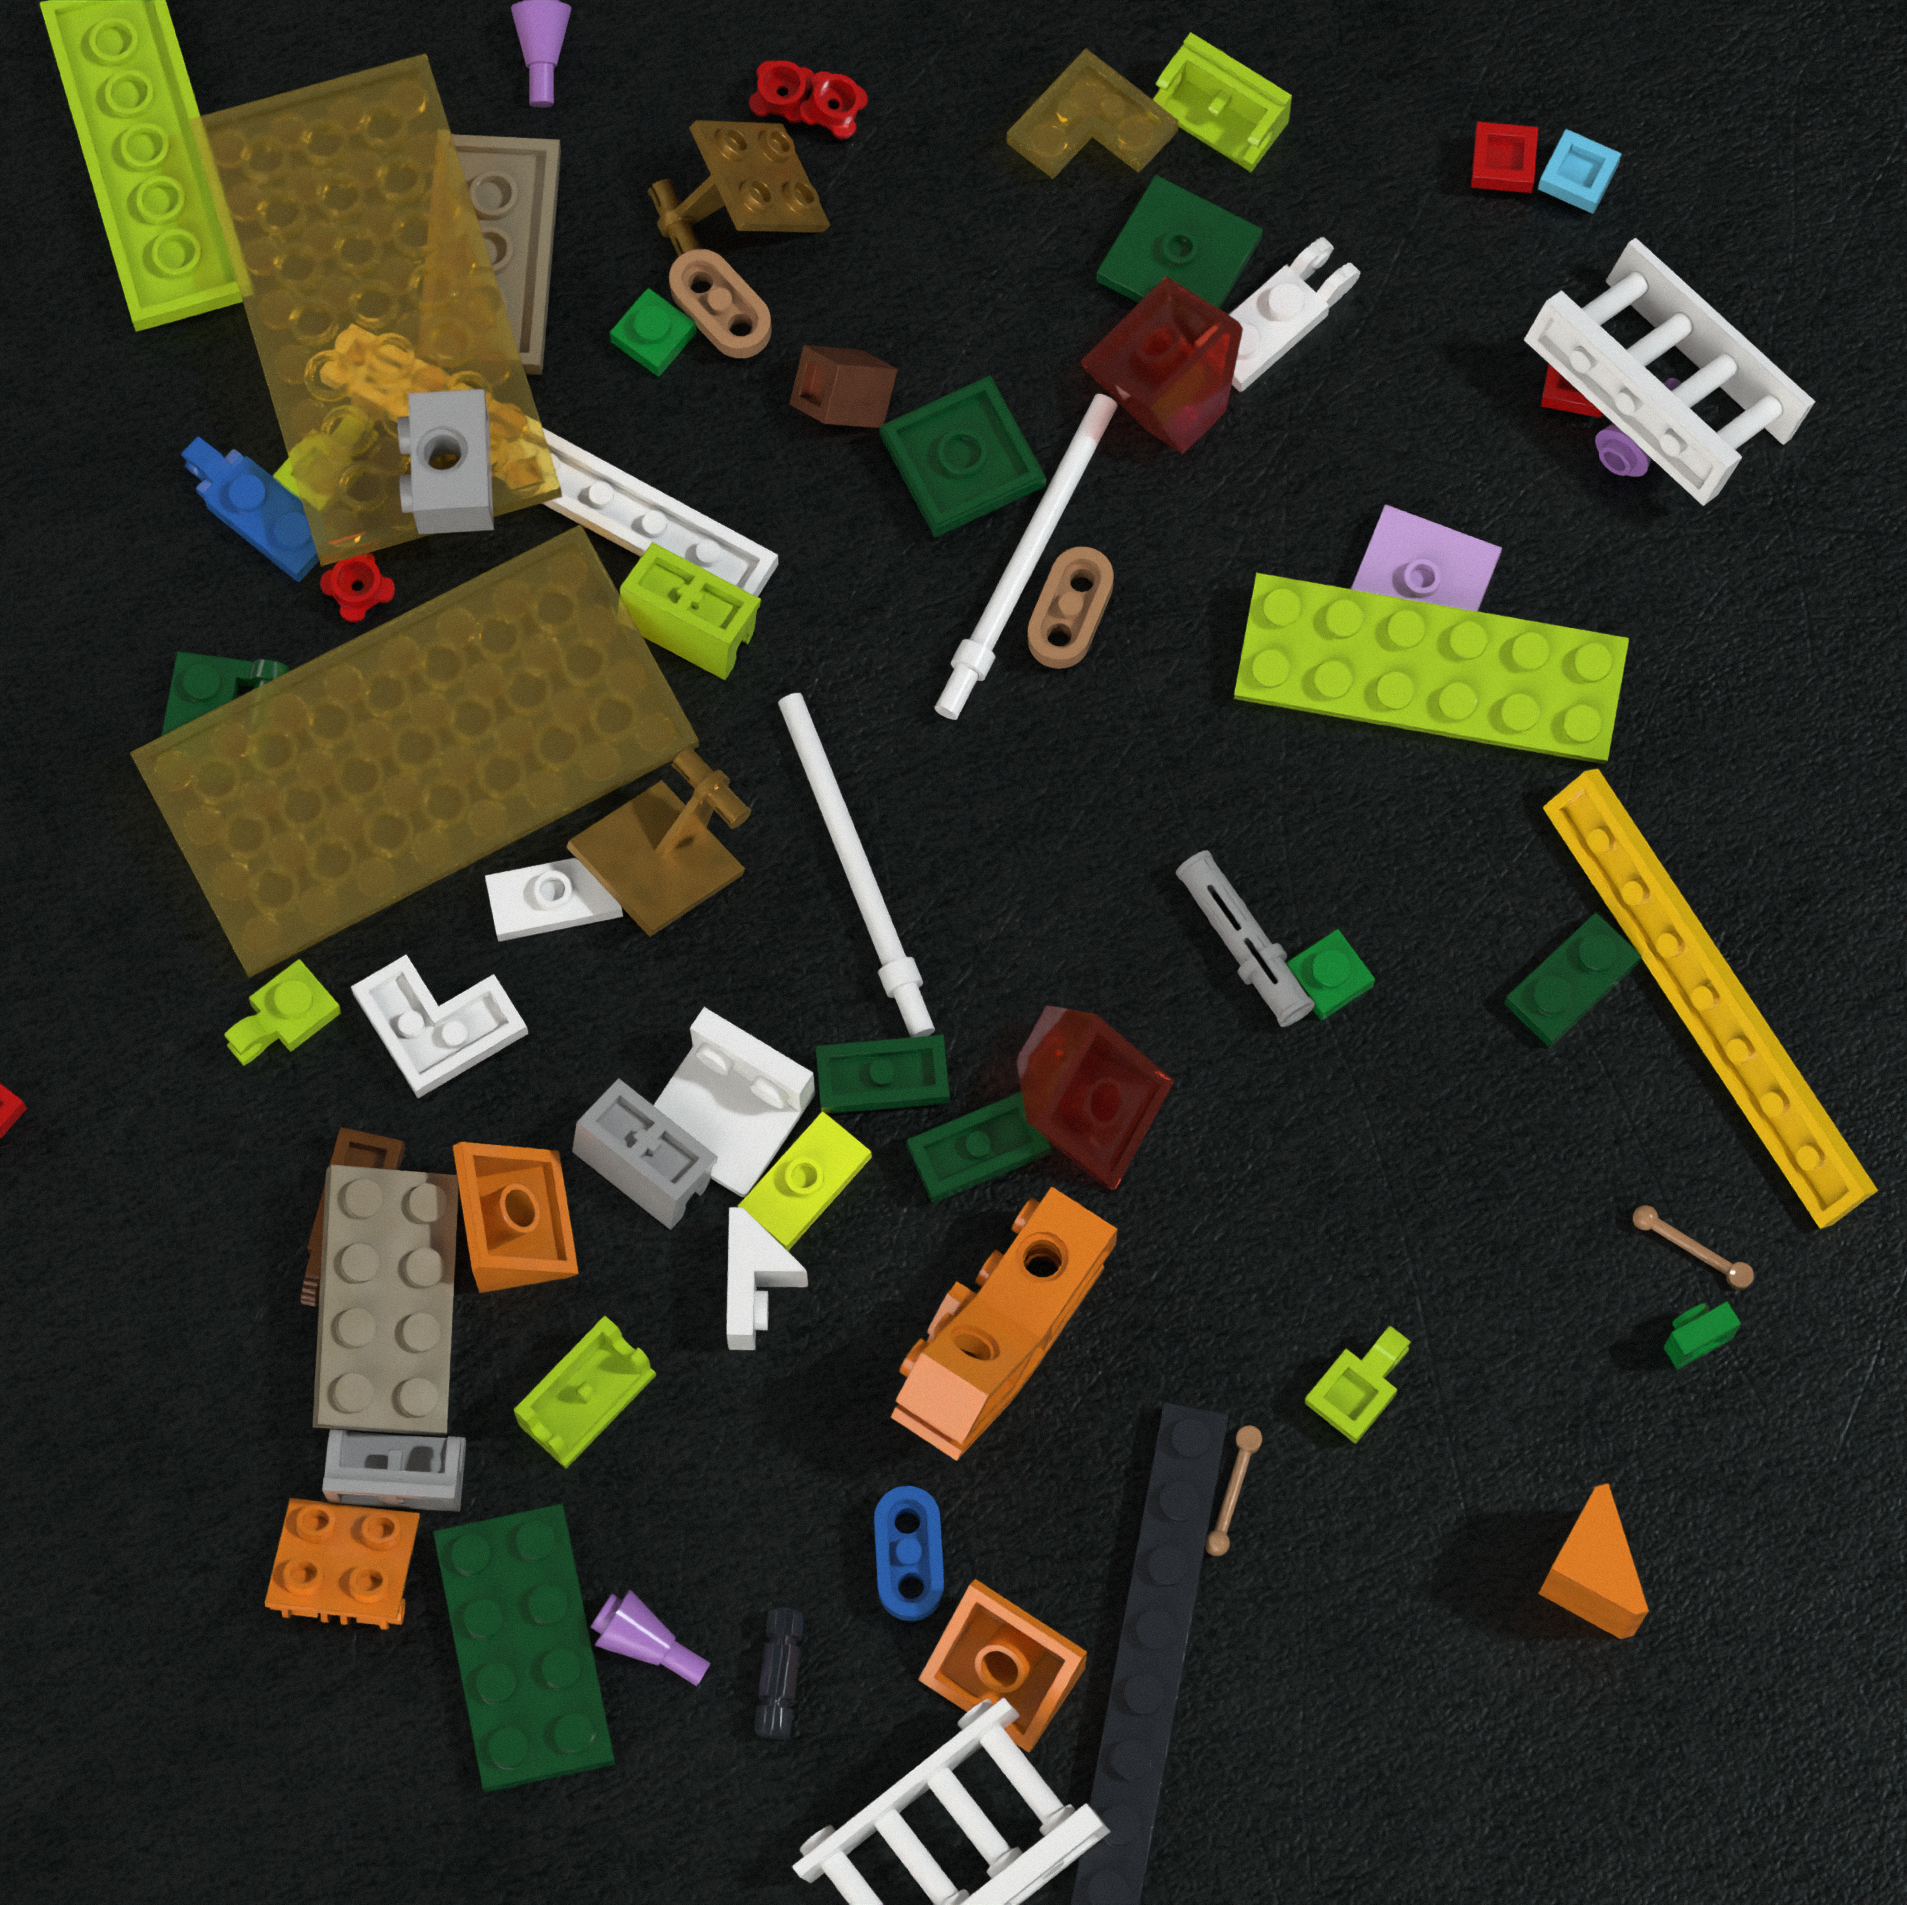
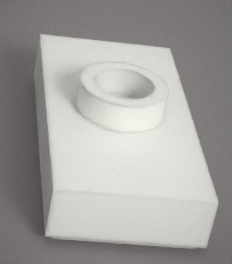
[485,858,623,942]

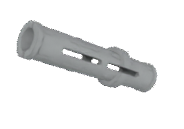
[1176,850,1315,1027]

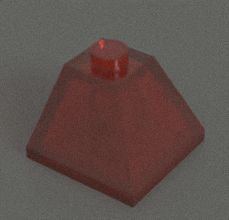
[1080,276,1243,454]
[1017,1005,1174,1190]

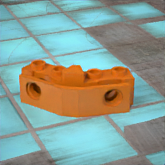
[891,1186,1117,1461]

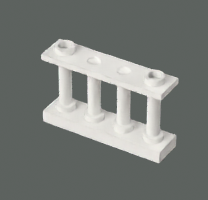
[1524,238,1815,506]
[792,1697,1110,1905]

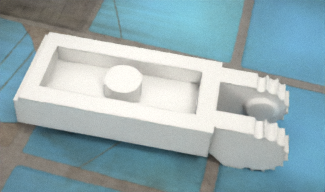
[1197,237,1361,392]

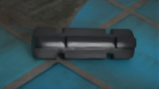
[754,1607,804,1739]

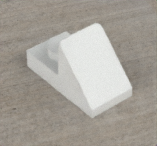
[727,1207,808,1350]

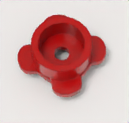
[749,60,814,123]
[799,71,868,139]
[320,551,395,622]

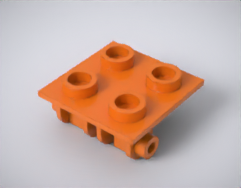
[265,1498,420,1630]

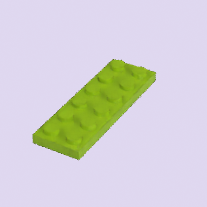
[40,0,254,332]
[1234,573,1629,765]

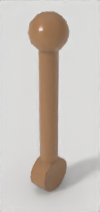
[1633,1205,1754,1290]
[1205,1426,1262,1556]

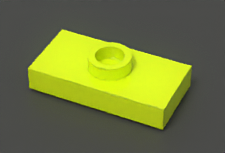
[738,1111,872,1251]

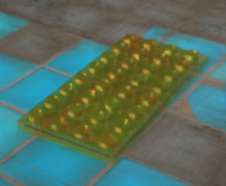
[189,53,562,566]
[130,524,699,978]

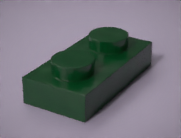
[1504,913,1642,1048]
[816,1035,950,1114]
[907,1090,1051,1204]

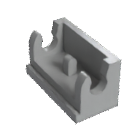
[572,1078,718,1230]
[322,1429,466,1512]

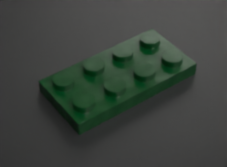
[433,1504,615,1793]

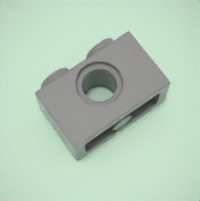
[398,389,494,534]

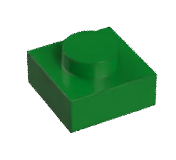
[610,288,697,377]
[1286,929,1375,1021]
[1664,1301,1741,1370]

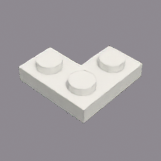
[351,955,528,1098]

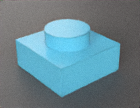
[1538,129,1621,214]

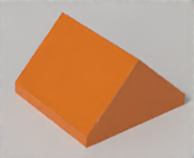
[453,1142,579,1293]
[1538,1483,1649,1639]
[918,1579,1087,1752]

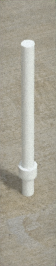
[935,394,1117,720]
[778,693,935,1037]

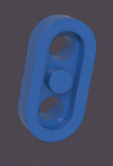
[874,1486,944,1621]

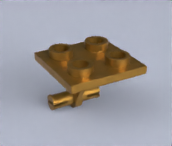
[648,120,830,256]
[567,747,751,937]

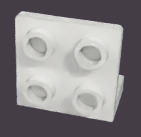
[653,1007,815,1197]

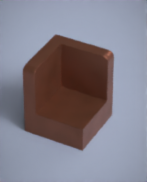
[789,345,898,428]

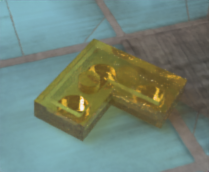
[1007,49,1179,179]

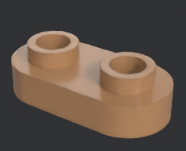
[669,249,771,358]
[1028,547,1114,669]

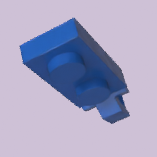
[181,437,340,582]

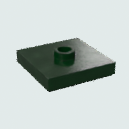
[1096,175,1263,336]
[879,375,1046,538]

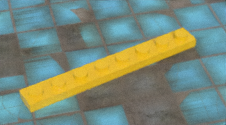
[1542,769,1878,1229]

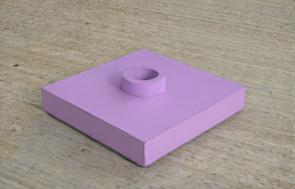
[1351,504,1502,612]

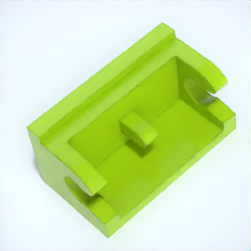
[1151,32,1292,172]
[617,542,761,680]
[514,1316,656,1469]

